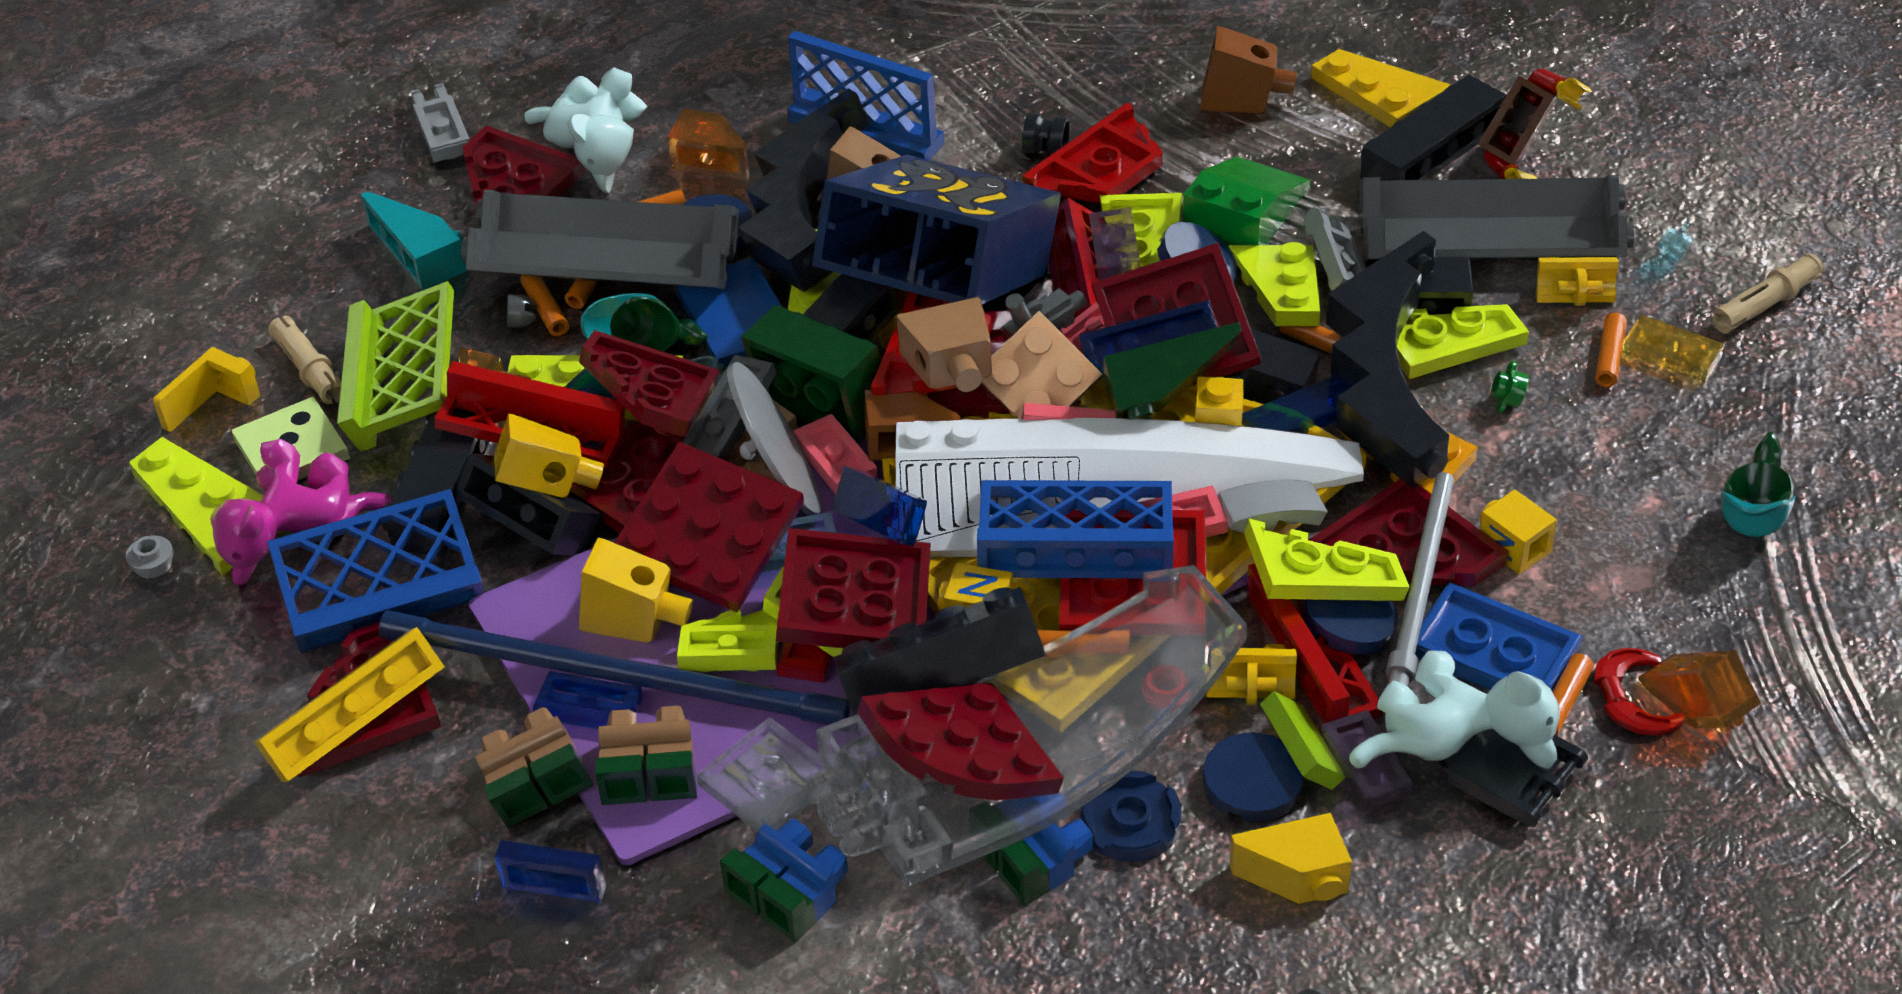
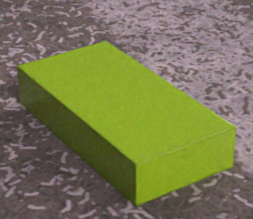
[1260,691,1346,790]

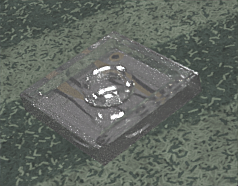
[696,717,840,832]

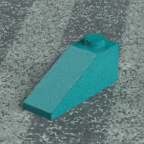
[361,191,467,290]

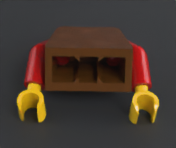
[1478,69,1592,179]

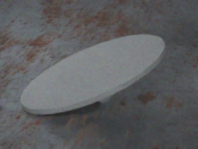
[727,362,822,517]

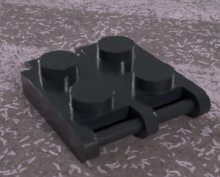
[1437,729,1588,827]

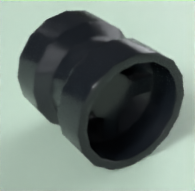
[1022,112,1070,155]

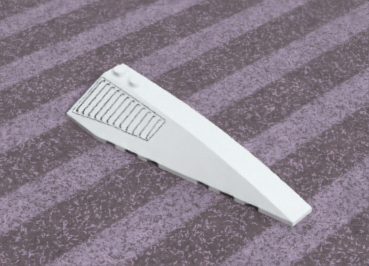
[896,418,1364,558]

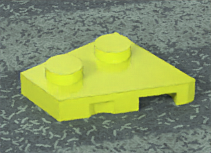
[677,610,779,672]

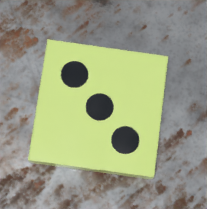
[231,396,350,481]

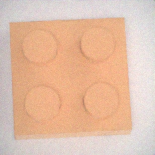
[981,311,1103,419]

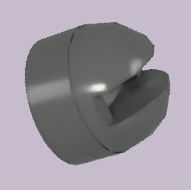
[507,294,537,328]

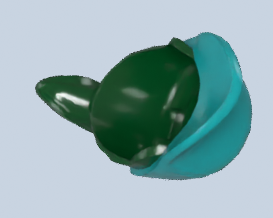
[580,293,708,352]
[1721,432,1796,537]

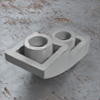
[1217,480,1328,533]

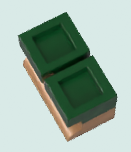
[595,705,697,805]
[475,707,594,828]

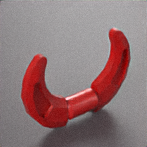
[1594,648,1685,736]

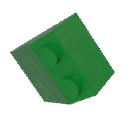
[1183,156,1311,247]

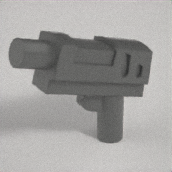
[1001,289,1087,343]

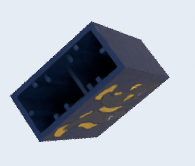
[812,155,1061,304]

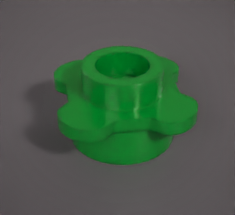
[1491,360,1528,413]

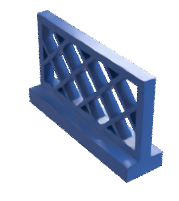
[787,31,944,160]
[977,480,1174,579]
[267,489,484,653]

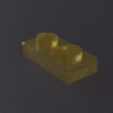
[1622,314,1724,383]

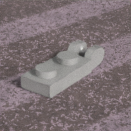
[410,83,470,162]
[1303,206,1366,291]

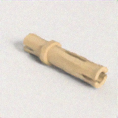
[1712,253,1823,334]
[268,316,342,404]

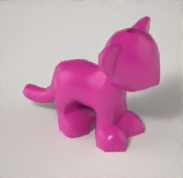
[210,439,393,587]

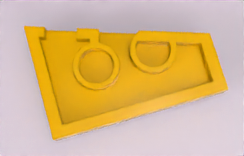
[1311,49,1451,128]

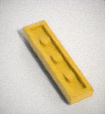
[254,627,445,783]

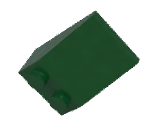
[1101,322,1242,420]

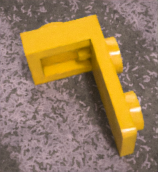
[153,347,261,432]

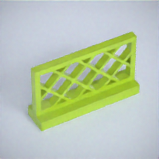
[337,281,454,452]

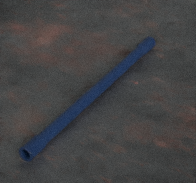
[379,610,851,729]

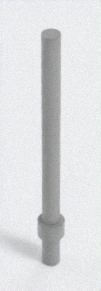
[1385,472,1454,687]

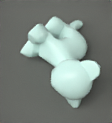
[524,68,647,194]
[1349,651,1560,769]

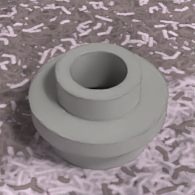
[126,535,174,578]

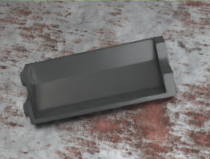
[1359,175,1634,262]
[461,190,739,290]

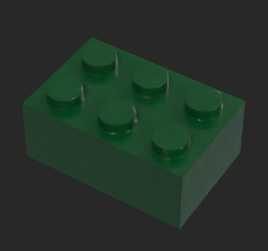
[741,305,881,444]

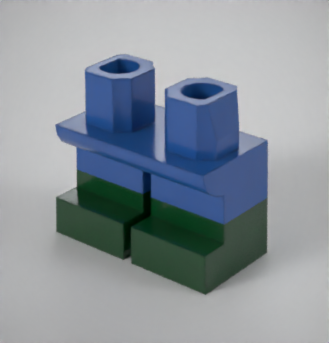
[969,794,1093,907]
[720,818,848,943]

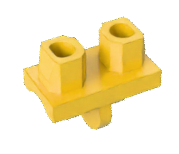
[1535,257,1619,306]
[1206,643,1297,706]

